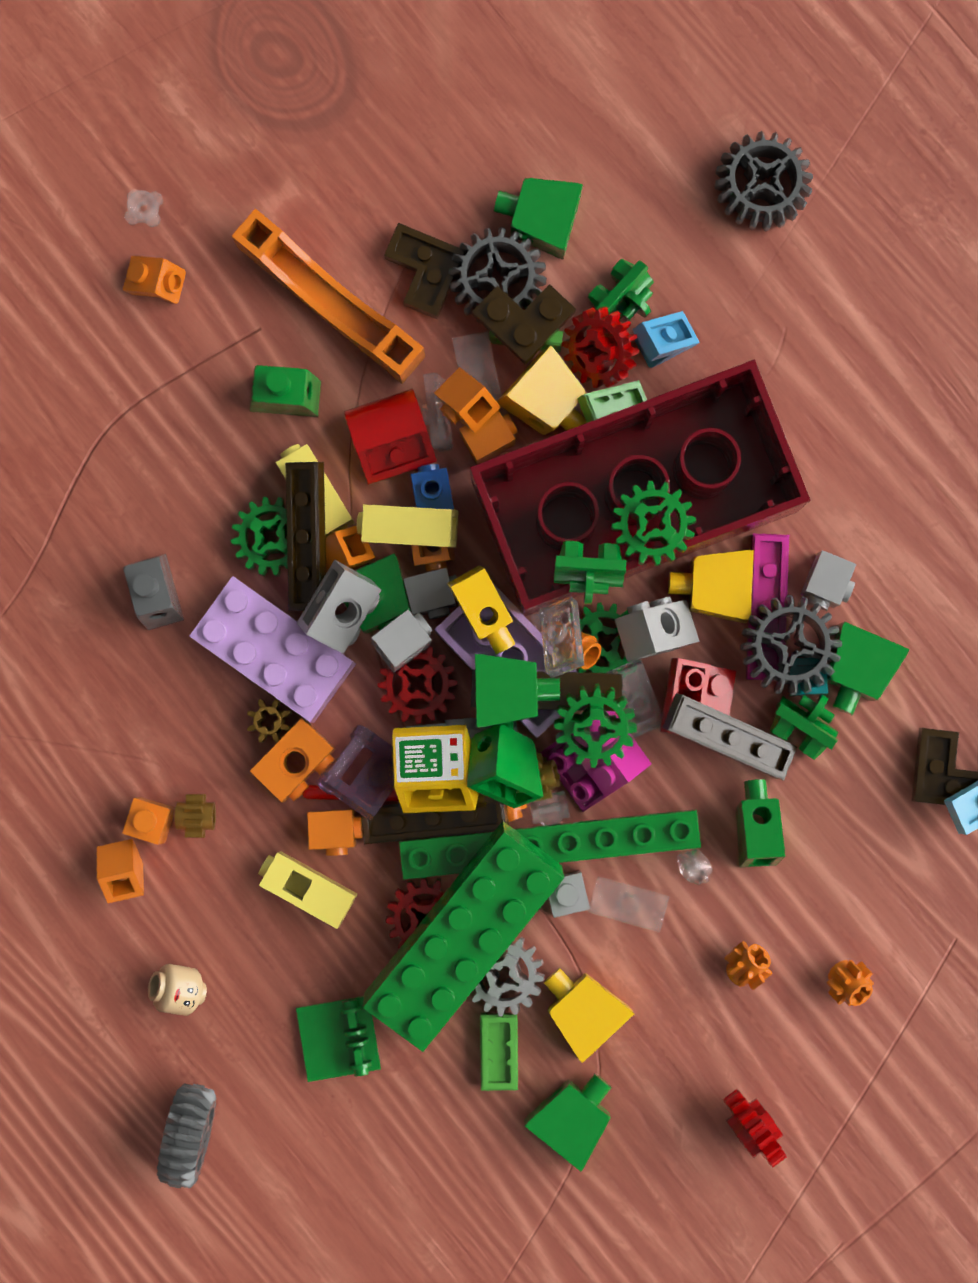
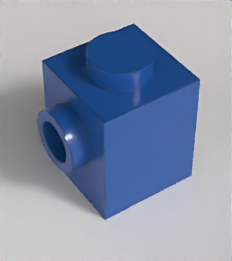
[411,464,454,510]

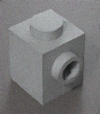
[800,550,857,611]
[404,568,456,619]

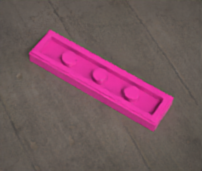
[746,533,789,681]

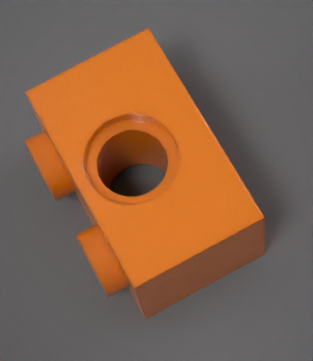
[250,718,336,802]

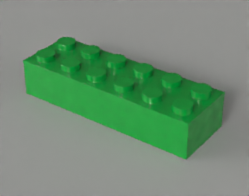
[363,821,565,1052]

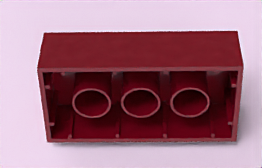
[470,359,811,617]

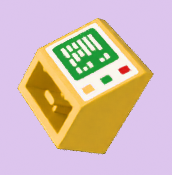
[392,725,479,813]

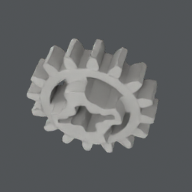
[472,937,545,1016]

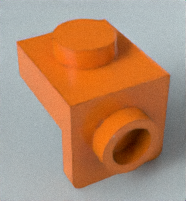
[123,256,186,304]

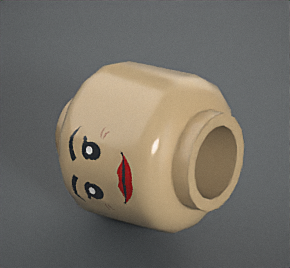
[148,964,207,1016]

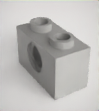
[297,560,381,654]
[615,597,700,662]
[371,610,432,673]

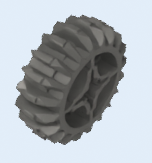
[714,131,813,231]
[449,227,547,323]
[740,595,842,696]
[157,1083,217,1189]

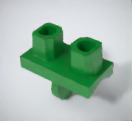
[588,259,654,321]
[554,541,626,605]
[770,694,838,760]

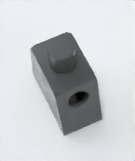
[123,554,184,630]

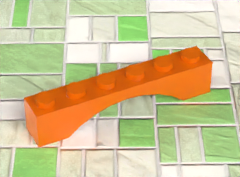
[232,208,425,384]

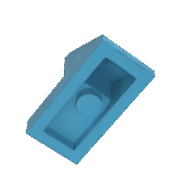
[632,311,700,368]

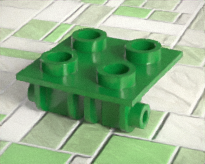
[296,996,381,1082]

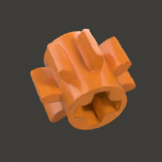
[724,941,772,990]
[826,960,874,1006]

